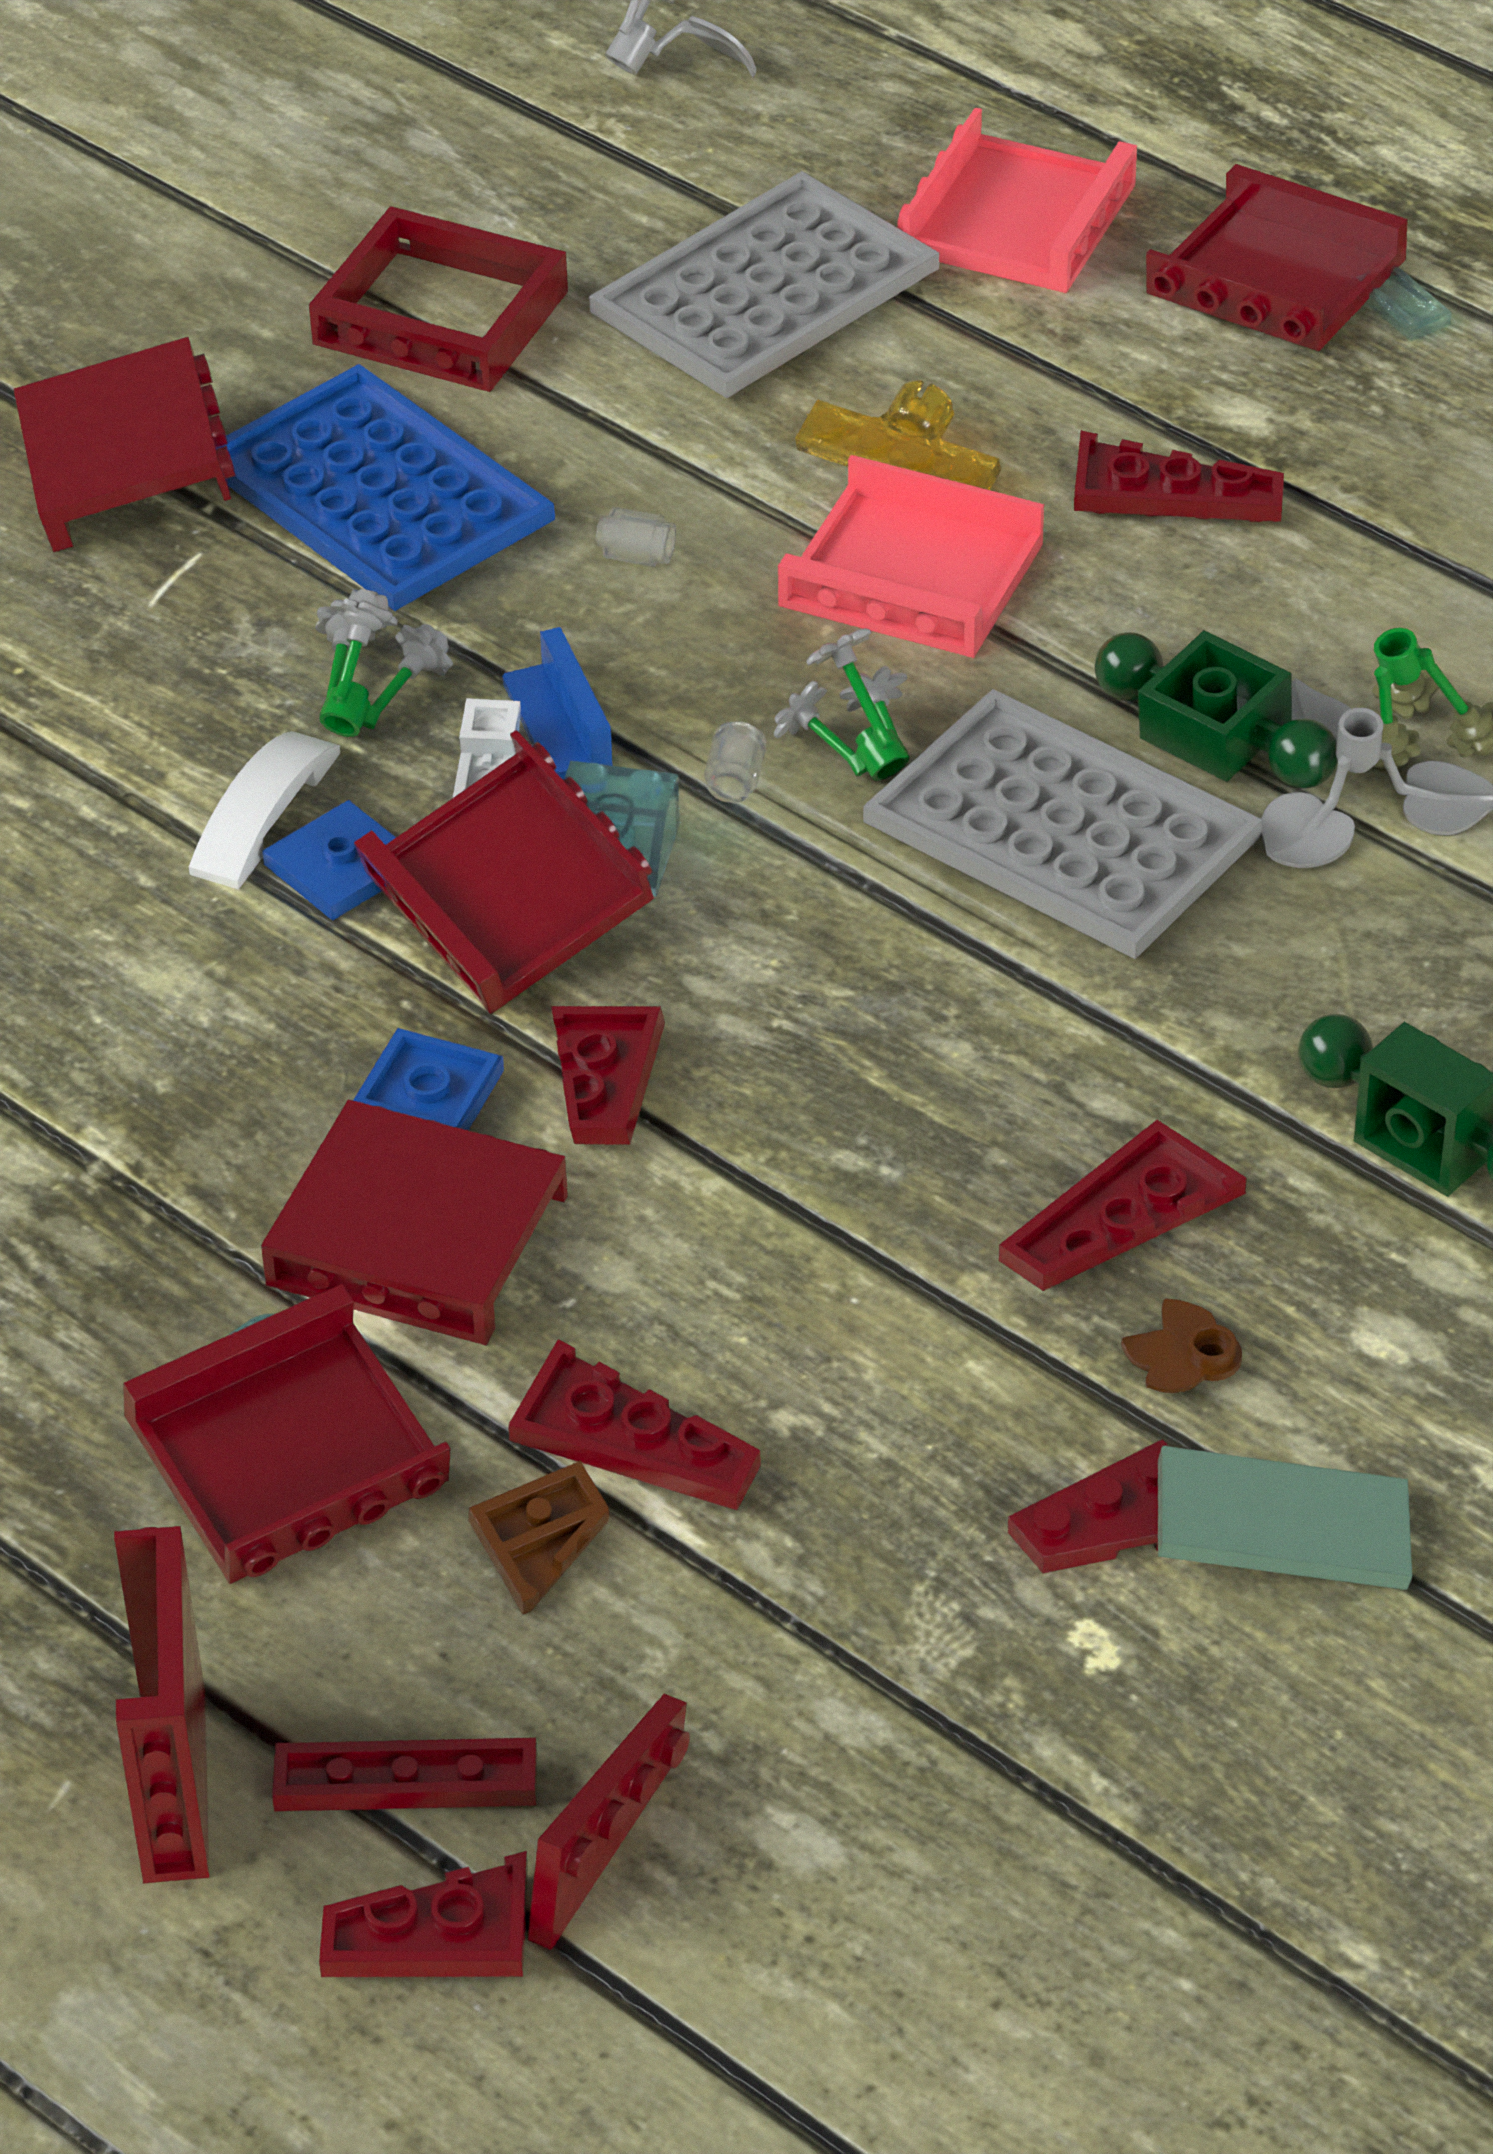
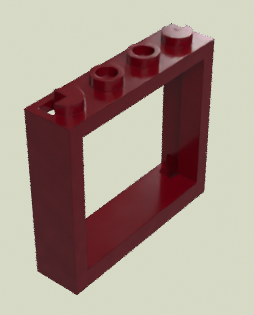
[309,206,568,392]

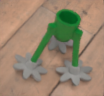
[774,628,910,781]

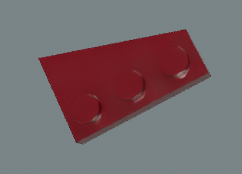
[551,1006,665,1145]
[1008,1439,1168,1573]
[319,1851,528,1977]

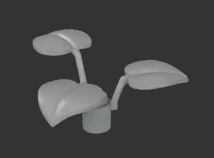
[605,0,757,78]
[1261,678,1493,868]

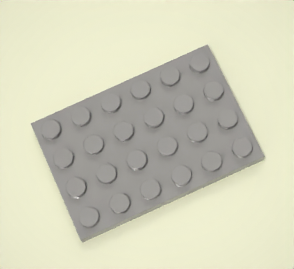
[589,171,939,398]
[863,689,1263,959]

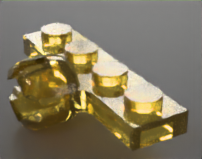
[795,380,1001,490]

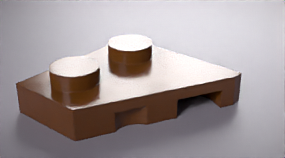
[468,1461,609,1615]

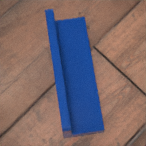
[503,627,613,779]

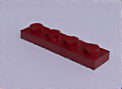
[272,1737,537,1812]

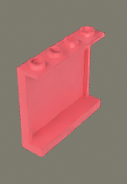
[897,108,1137,293]
[778,455,1044,658]

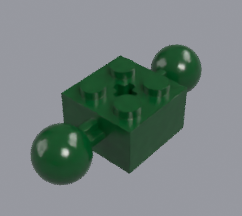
[1094,630,1338,789]
[1298,1014,1493,1197]

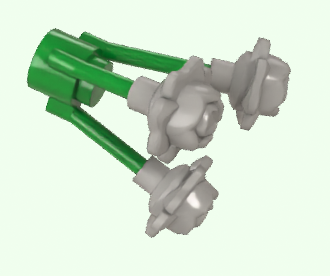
[315,589,453,737]

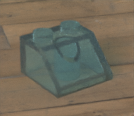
[564,761,680,897]

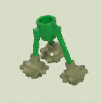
[1372,627,1493,771]

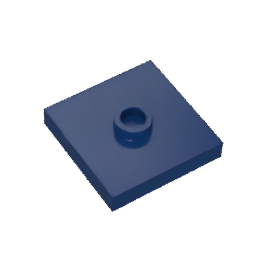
[262,800,396,921]
[353,1028,504,1131]

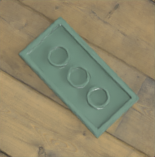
[1158,1446,1412,1590]

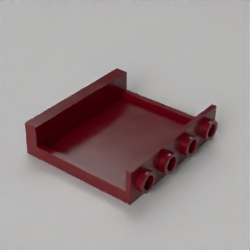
[1146,164,1408,351]
[14,337,236,552]
[354,729,654,1015]
[261,1099,568,1346]
[123,1284,451,1584]
[114,1526,209,1884]

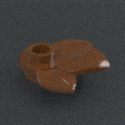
[1121,1298,1242,1393]

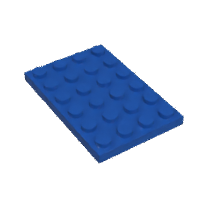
[219,364,555,611]

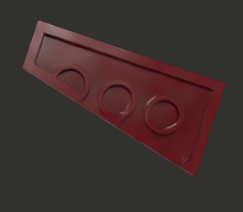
[1074,430,1284,522]
[999,1120,1247,1291]
[508,1339,761,1510]
[528,1693,690,1950]

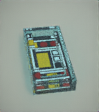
[1356,264,1452,342]

